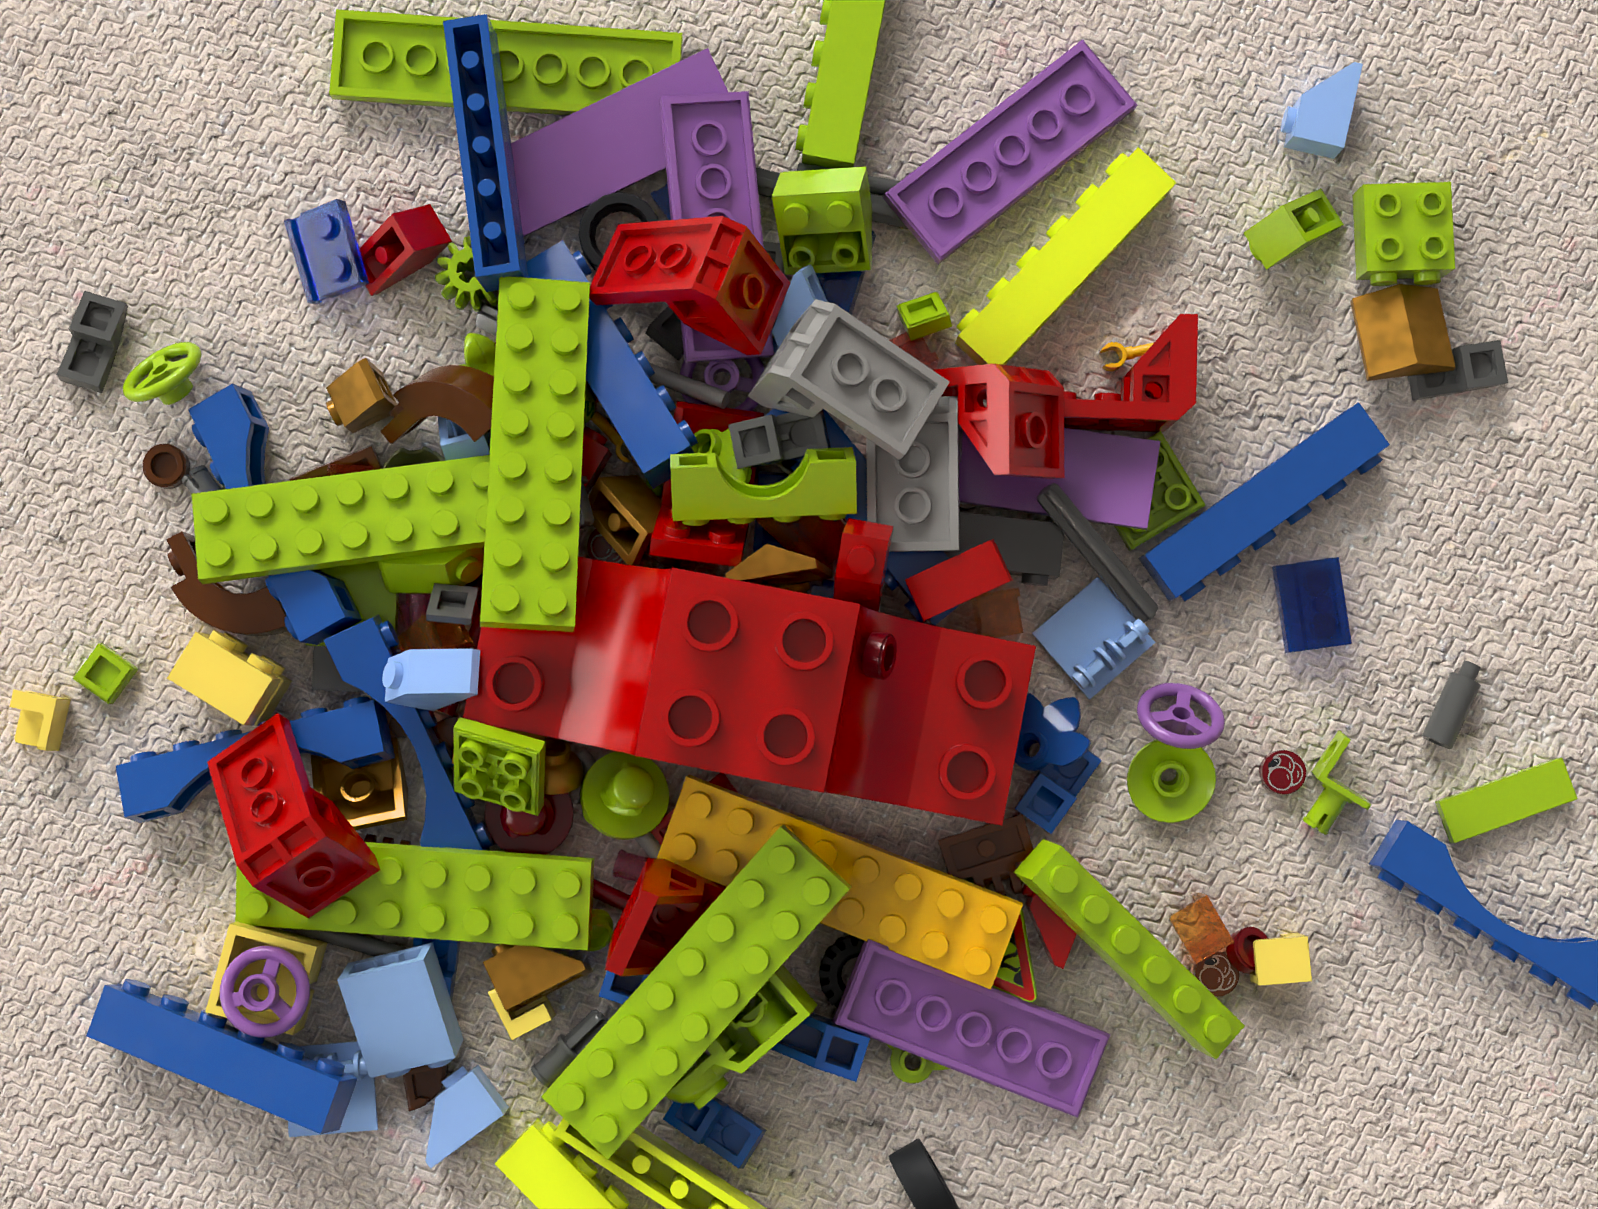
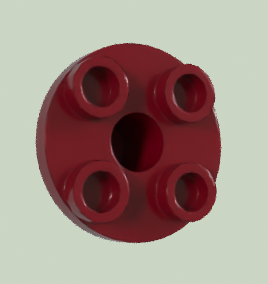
[485,792,574,855]

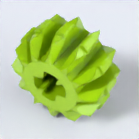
[435,236,499,312]

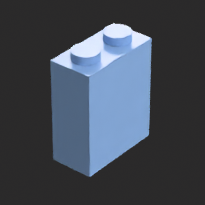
[337,943,464,1078]

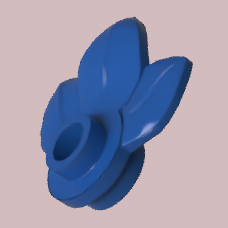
[1015,693,1091,771]

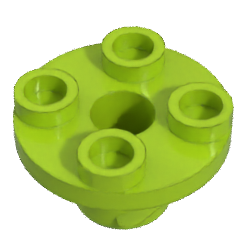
[580,751,669,840]

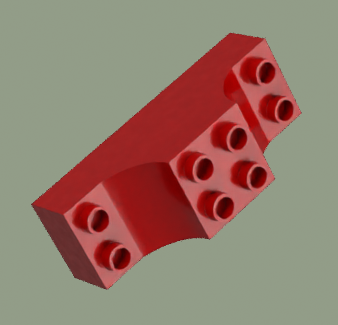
[463,556,1036,826]

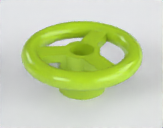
[123,342,201,405]

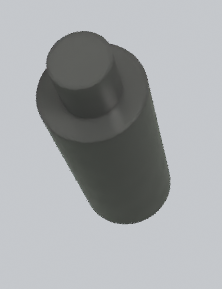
[1422,660,1481,749]

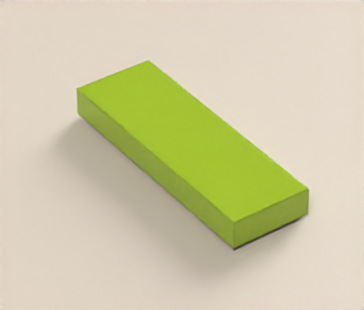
[1435,757,1578,843]

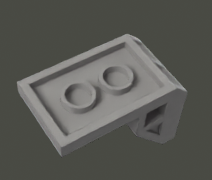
[748,299,950,460]
[866,396,963,552]

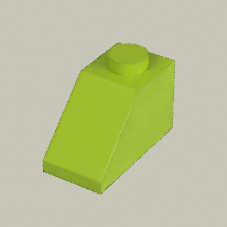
[1244,188,1344,270]
[378,547,484,593]

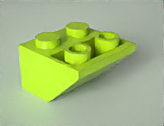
[772,167,872,275]

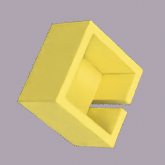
[167,630,292,726]
[205,921,327,1035]

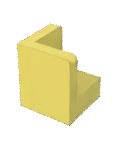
[9,690,71,751]
[1250,933,1312,986]
[488,987,556,1040]

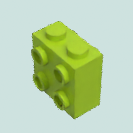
[1352,182,1455,286]

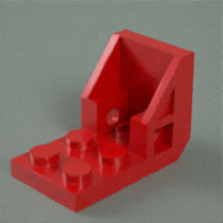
[589,216,790,355]
[1064,314,1198,433]
[933,364,1065,479]
[649,401,764,567]
[207,713,380,919]
[605,858,726,976]

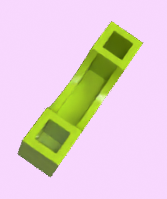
[670,447,857,526]

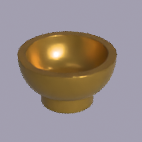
[544,737,584,795]

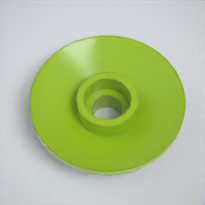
[1127,739,1216,823]

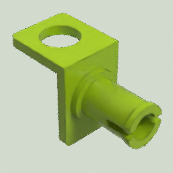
[1302,730,1372,835]

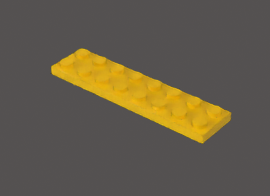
[657,775,1023,989]

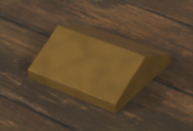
[1350,284,1455,381]
[725,544,833,588]
[311,738,408,830]

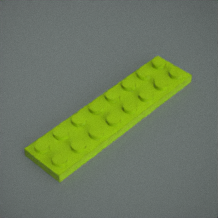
[329,9,683,115]
[480,276,590,632]
[191,455,489,584]
[541,824,852,1160]
[235,842,595,950]

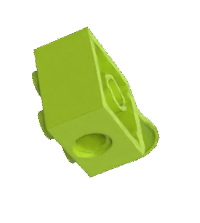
[665,965,817,1110]

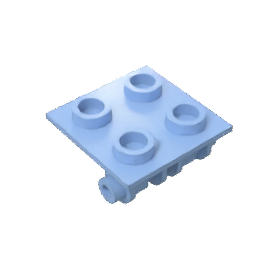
[1032,577,1156,700]
[288,1041,378,1137]

